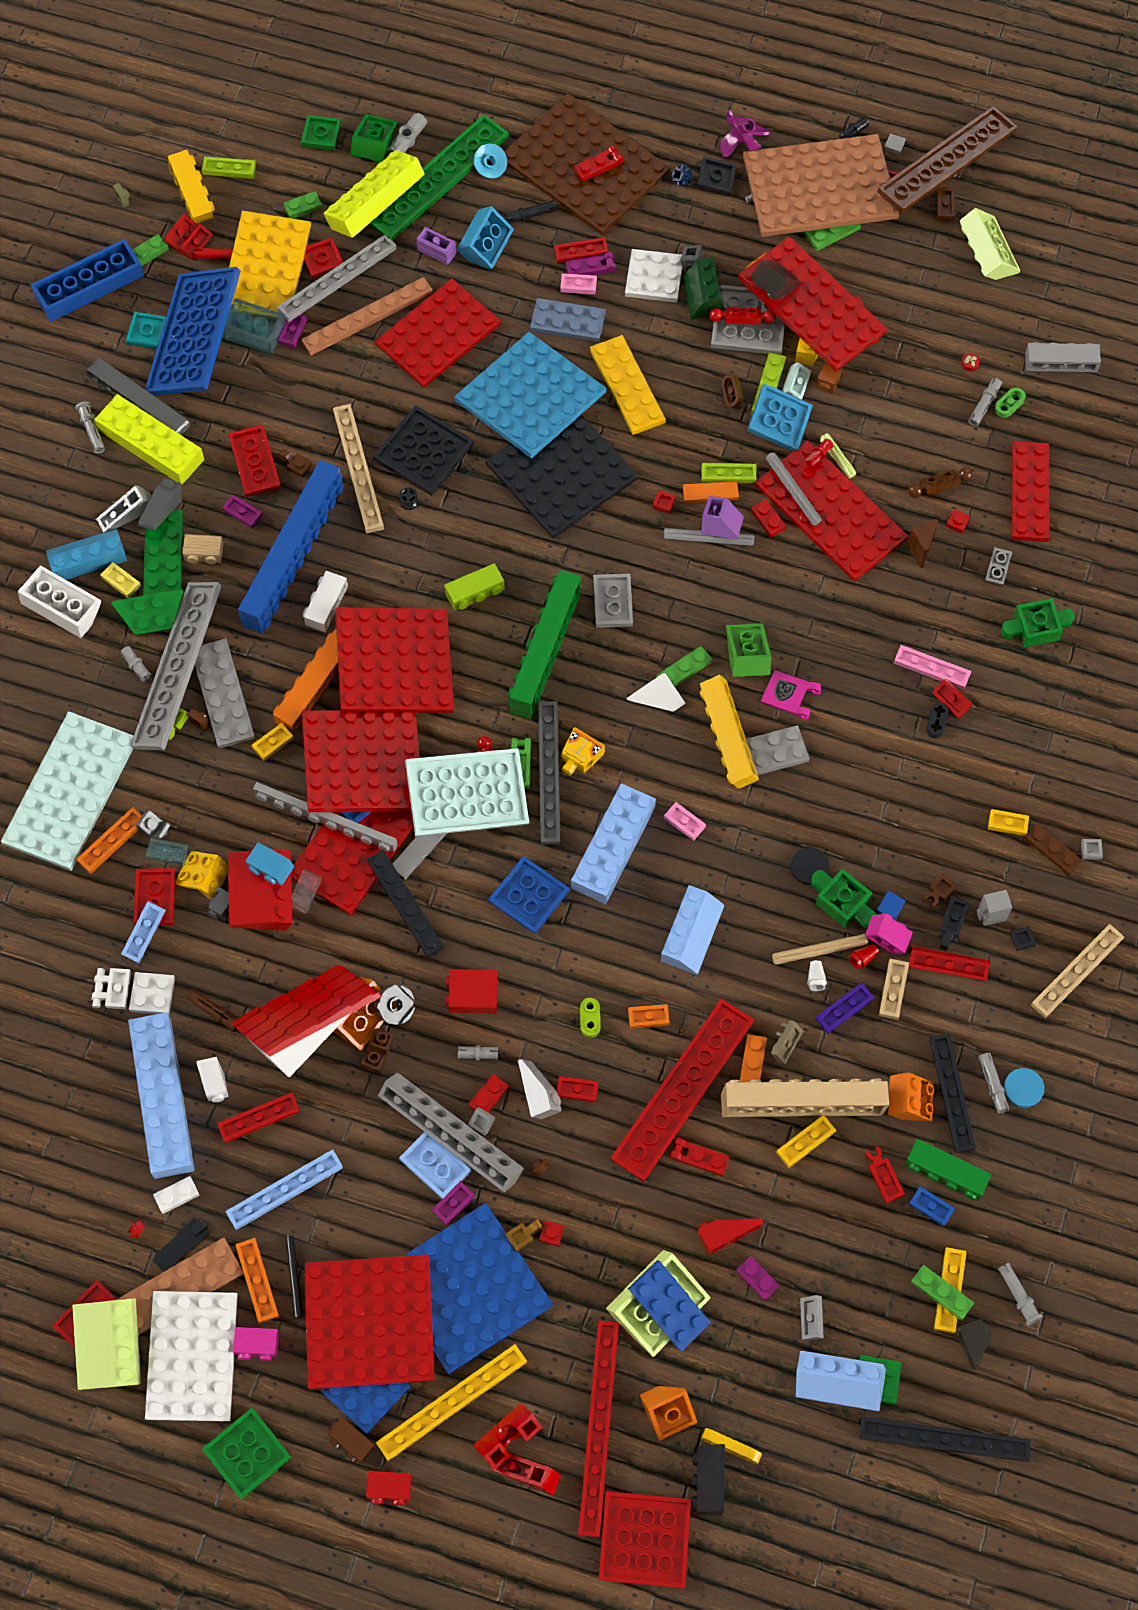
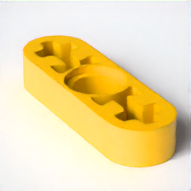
[701,1428,762,1464]

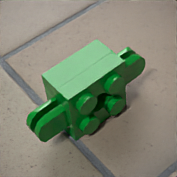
[1001,598,1075,648]
[811,869,877,929]

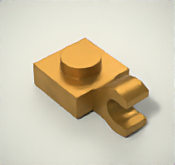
[505,1219,543,1251]

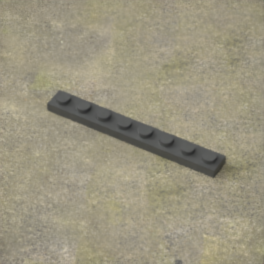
[538,701,560,845]

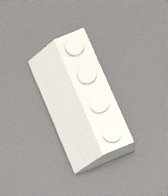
[18,565,101,638]

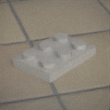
[593,574,633,628]
[746,725,810,775]

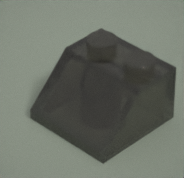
[750,260,801,300]

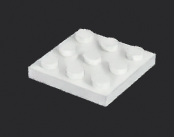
[625,249,682,303]

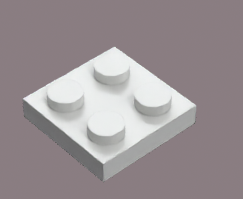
[129,972,175,1015]

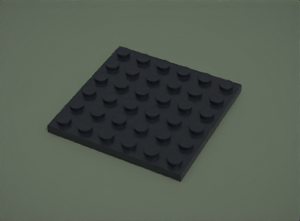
[485,415,638,539]

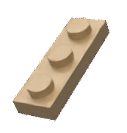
[879,959,909,1020]

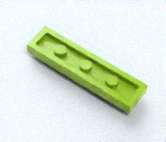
[751,352,786,415]

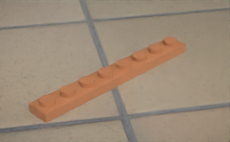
[301,277,433,356]

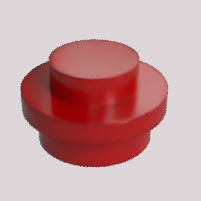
[128,1219,145,1239]

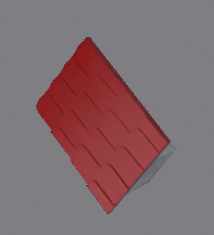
[231,965,382,1077]

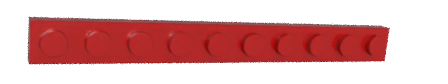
[578,1320,619,1538]

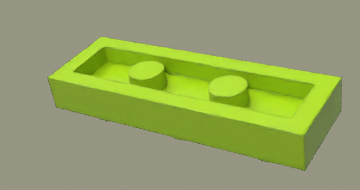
[202,156,256,179]
[702,463,756,483]

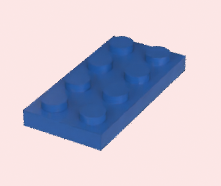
[627,1260,711,1352]

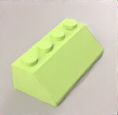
[960,208,1021,280]

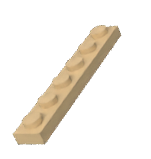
[1031,924,1124,1018]

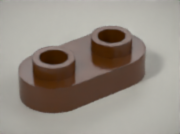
[721,374,743,409]

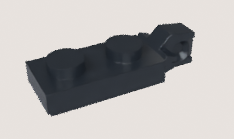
[938,897,970,951]

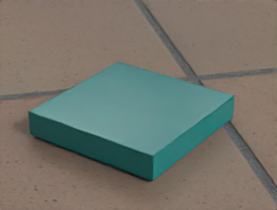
[126,312,166,349]

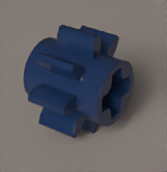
[672,164,693,187]

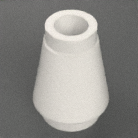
[807,960,827,991]

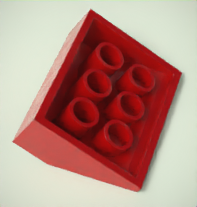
[228,849,292,931]

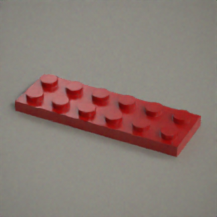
[1011,441,1049,542]

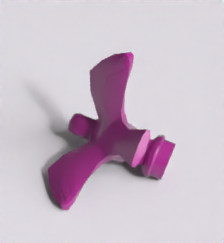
[720,110,770,158]

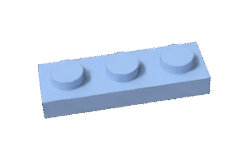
[121,901,166,963]

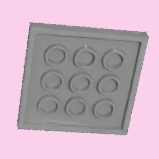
[711,285,785,355]

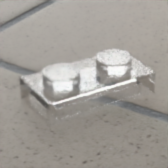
[292,869,322,913]

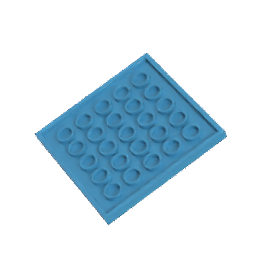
[454,332,606,458]

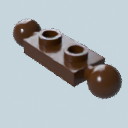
[908,467,973,498]

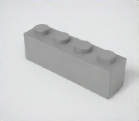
[1025,342,1101,372]

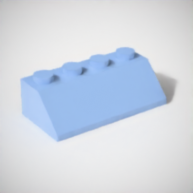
[661,885,724,975]
[796,1351,886,1412]

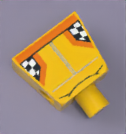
[562,727,605,776]

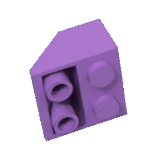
[701,496,744,540]

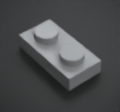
[800,1295,824,1341]

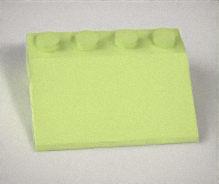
[606,1250,711,1357]
[73,1298,141,1390]

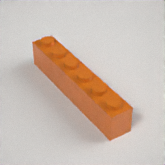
[273,629,338,733]

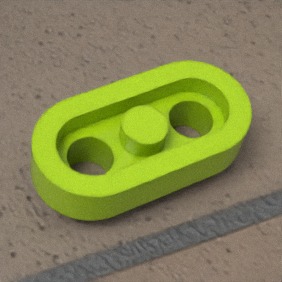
[580,998,600,1038]

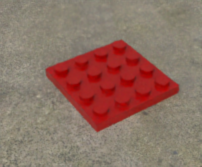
[599,1491,691,1589]

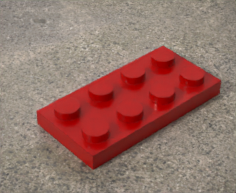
[228,425,281,497]

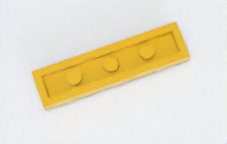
[934,1247,967,1334]

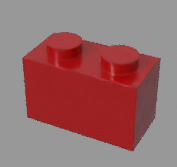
[366,1471,412,1506]

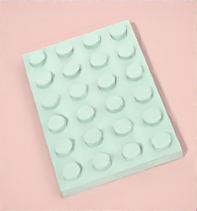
[405,748,529,837]

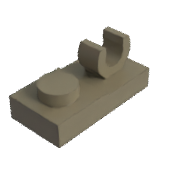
[771,1020,803,1065]

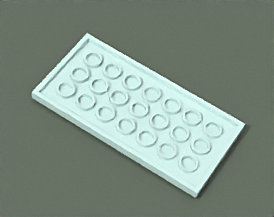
[1,711,134,871]

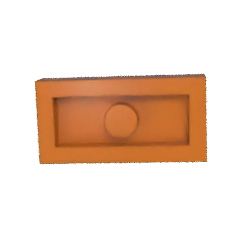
[628,1004,670,1029]

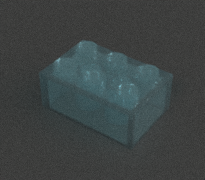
[223,298,285,354]

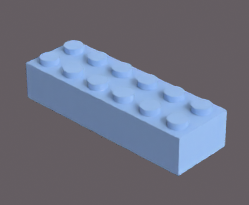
[571,783,656,904]

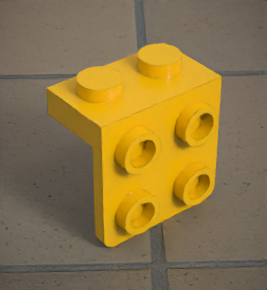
[175,851,228,899]

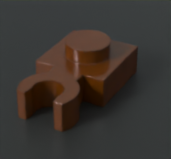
[923,873,957,909]

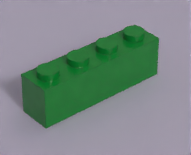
[905,1139,992,1200]

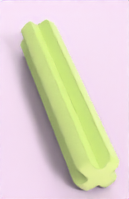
[820,433,856,479]

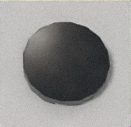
[791,847,830,885]

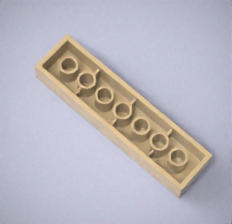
[721,1079,889,1117]

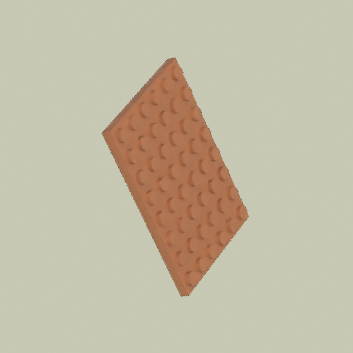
[743,134,899,237]

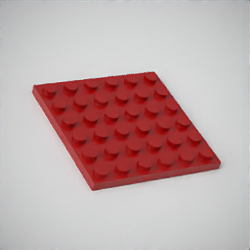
[335,607,454,713]
[302,710,420,812]
[305,1255,435,1390]

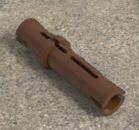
[187,989,237,1032]

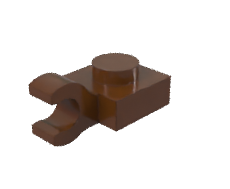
[279,449,312,478]

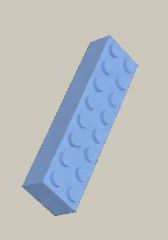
[128,1012,195,1179]

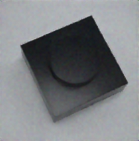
[1010,926,1036,952]

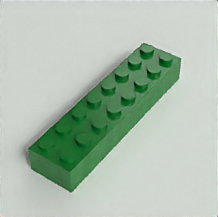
[507,570,581,720]

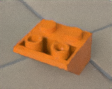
[888,1072,934,1122]

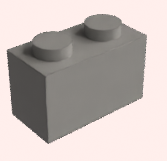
[977,890,1012,926]

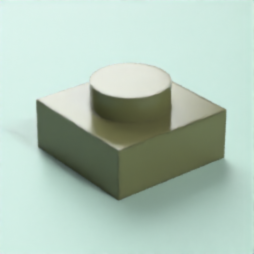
[113,183,130,208]

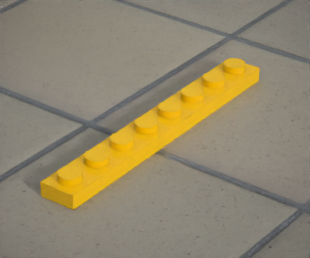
[376,1344,527,1461]

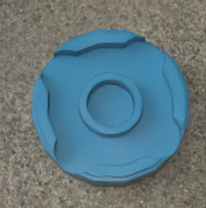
[1004,1068,1045,1108]

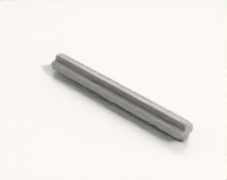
[766,452,822,526]
[664,528,754,545]

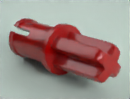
[805,439,834,467]

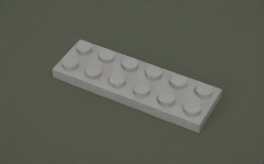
[195,639,255,749]

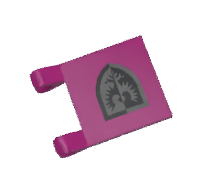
[761,670,821,720]

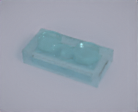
[146,838,189,865]

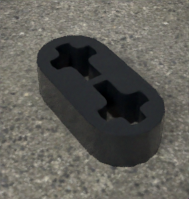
[927,703,948,738]

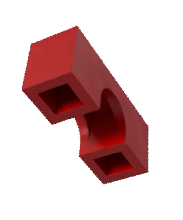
[473,1403,543,1470]

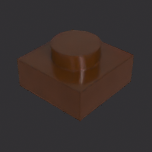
[187,709,209,732]

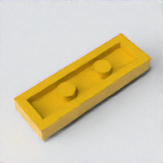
[776,1115,836,1168]

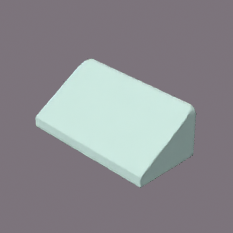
[782,362,811,400]

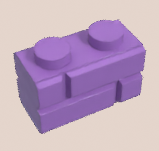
[417,227,456,265]

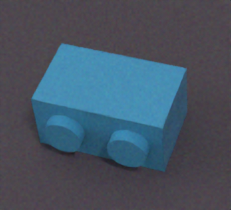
[245,842,294,886]

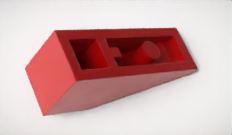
[697,1219,764,1255]
[491,1453,561,1495]

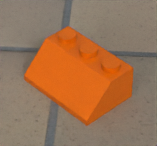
[333,977,397,1051]

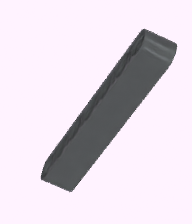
[86,358,190,435]

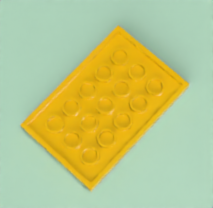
[229,211,311,319]

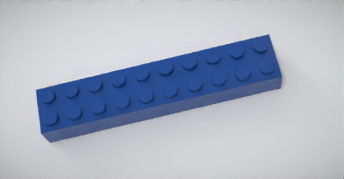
[238,460,344,634]

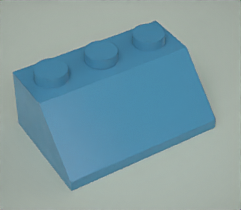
[456,206,514,269]

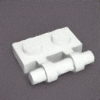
[91,968,131,1009]

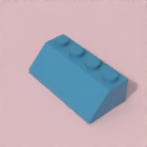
[46,529,127,580]

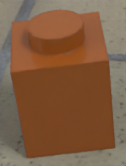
[816,362,842,394]

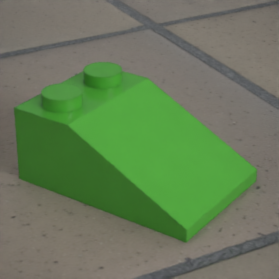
[726,623,771,677]

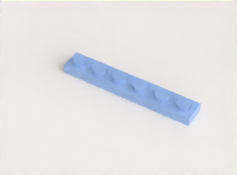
[225,1149,343,1230]

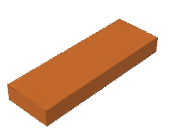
[683,481,739,503]

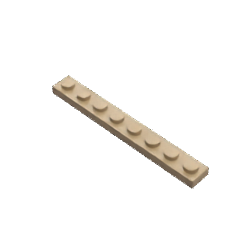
[333,404,384,534]

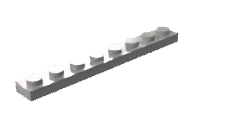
[277,235,396,322]
[253,782,398,852]

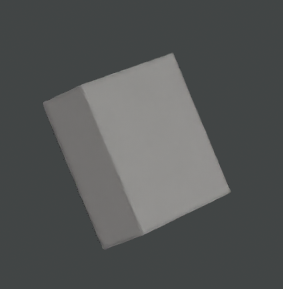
[884,133,906,155]
[1081,839,1103,860]
[468,1107,496,1136]

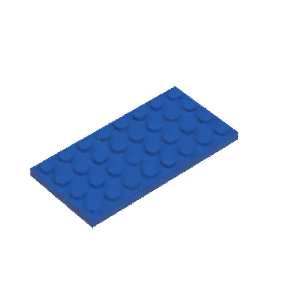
[145,267,241,396]

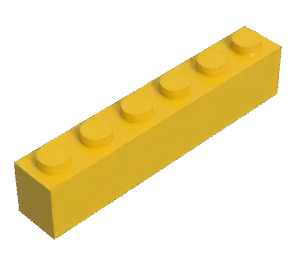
[700,675,759,789]

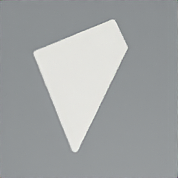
[627,673,685,712]

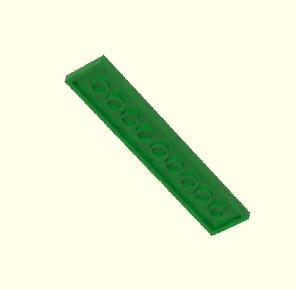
[368,114,509,241]

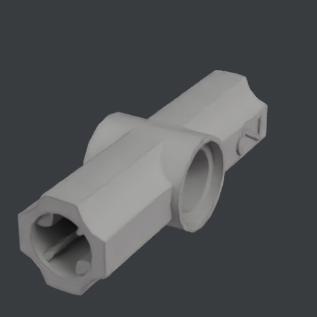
[387,113,427,154]

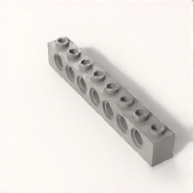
[378,1072,524,1192]

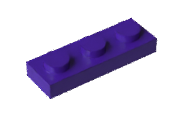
[816,983,875,1034]

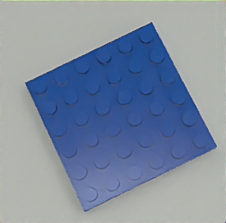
[404,1203,553,1375]

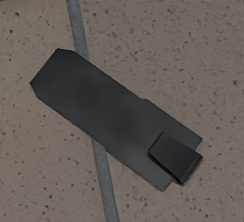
[153,1218,209,1272]

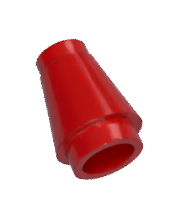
[849,944,879,969]

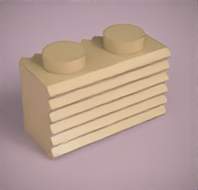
[183,534,224,564]

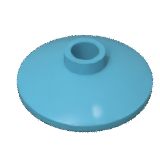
[474,144,507,179]

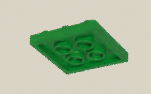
[202,1408,292,1500]

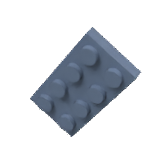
[530,298,606,342]

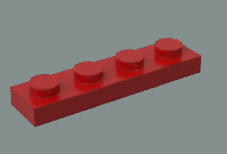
[908,946,990,981]
[217,1092,300,1143]

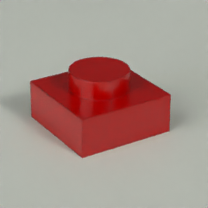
[652,490,676,514]
[946,509,971,534]
[539,1220,565,1247]

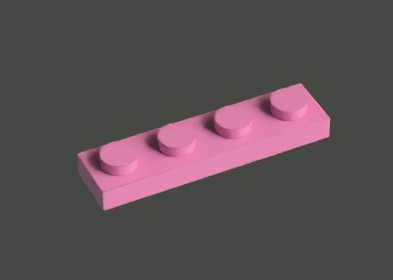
[894,645,971,690]

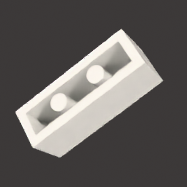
[303,571,348,633]

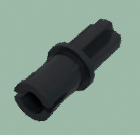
[839,117,869,139]

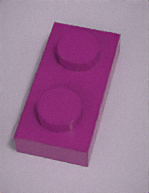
[278,314,307,349]
[222,495,263,529]
[432,1181,475,1226]
[736,1256,780,1301]

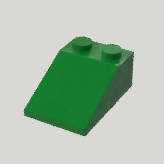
[350,114,398,162]

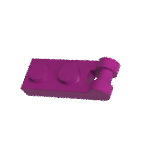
[565,252,617,275]

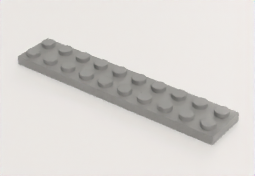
[130,582,222,750]

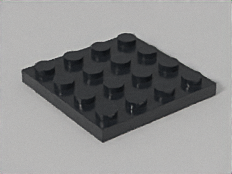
[373,405,474,496]

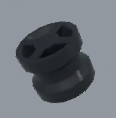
[399,487,418,510]

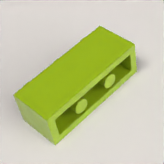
[444,563,505,611]

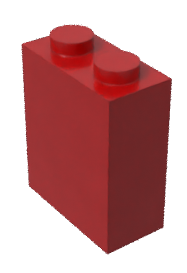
[445,969,498,1014]

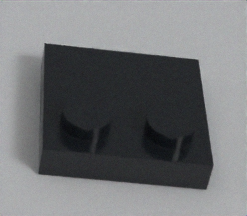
[696,156,737,196]

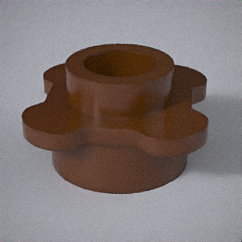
[530,1158,549,1177]

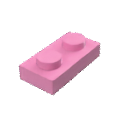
[561,273,597,294]
[664,802,706,841]

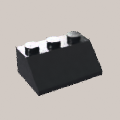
[692,1444,725,1516]

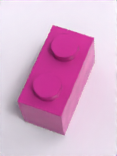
[865,913,913,955]
[233,1327,279,1361]

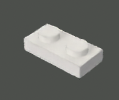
[153,1176,200,1214]

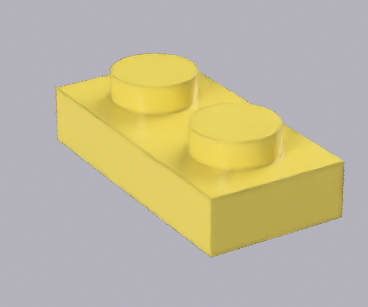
[100,562,141,598]

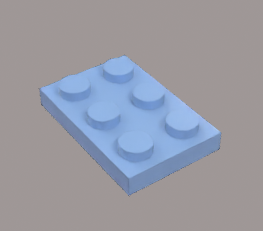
[399,1132,471,1199]

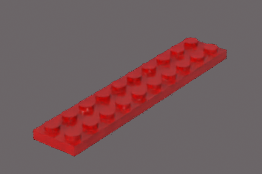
[610,999,754,1182]

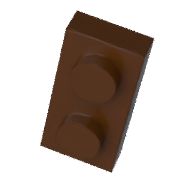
[936,187,955,221]

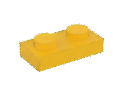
[252,723,294,761]
[988,809,1029,836]

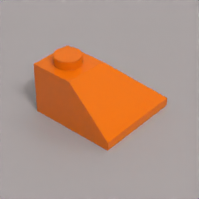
[640,1386,698,1441]

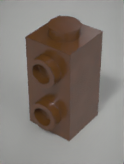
[328,1417,375,1464]

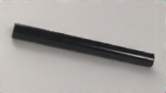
[286,1235,303,1319]

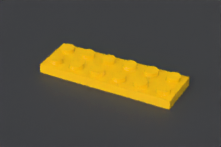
[590,335,666,435]

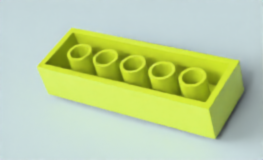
[323,150,425,238]
[94,394,204,485]

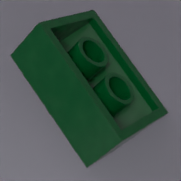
[684,256,725,320]

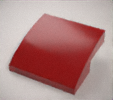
[163,213,213,260]

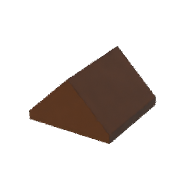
[907,519,938,568]

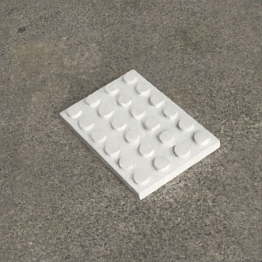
[145,1291,238,1422]

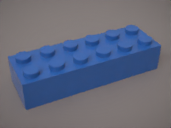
[31,239,144,322]

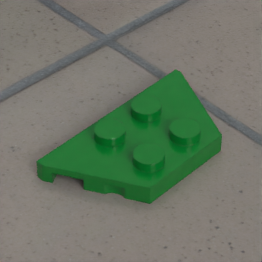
[111,589,184,635]

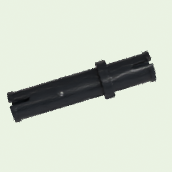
[504,200,557,224]

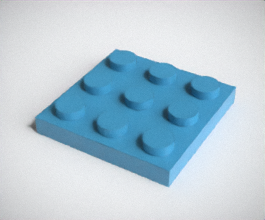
[747,383,813,451]

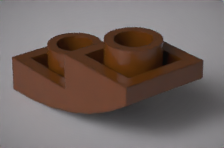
[361,1028,395,1074]

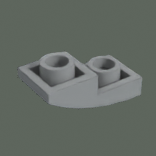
[985,547,1012,585]

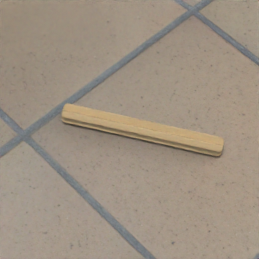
[772,934,868,965]

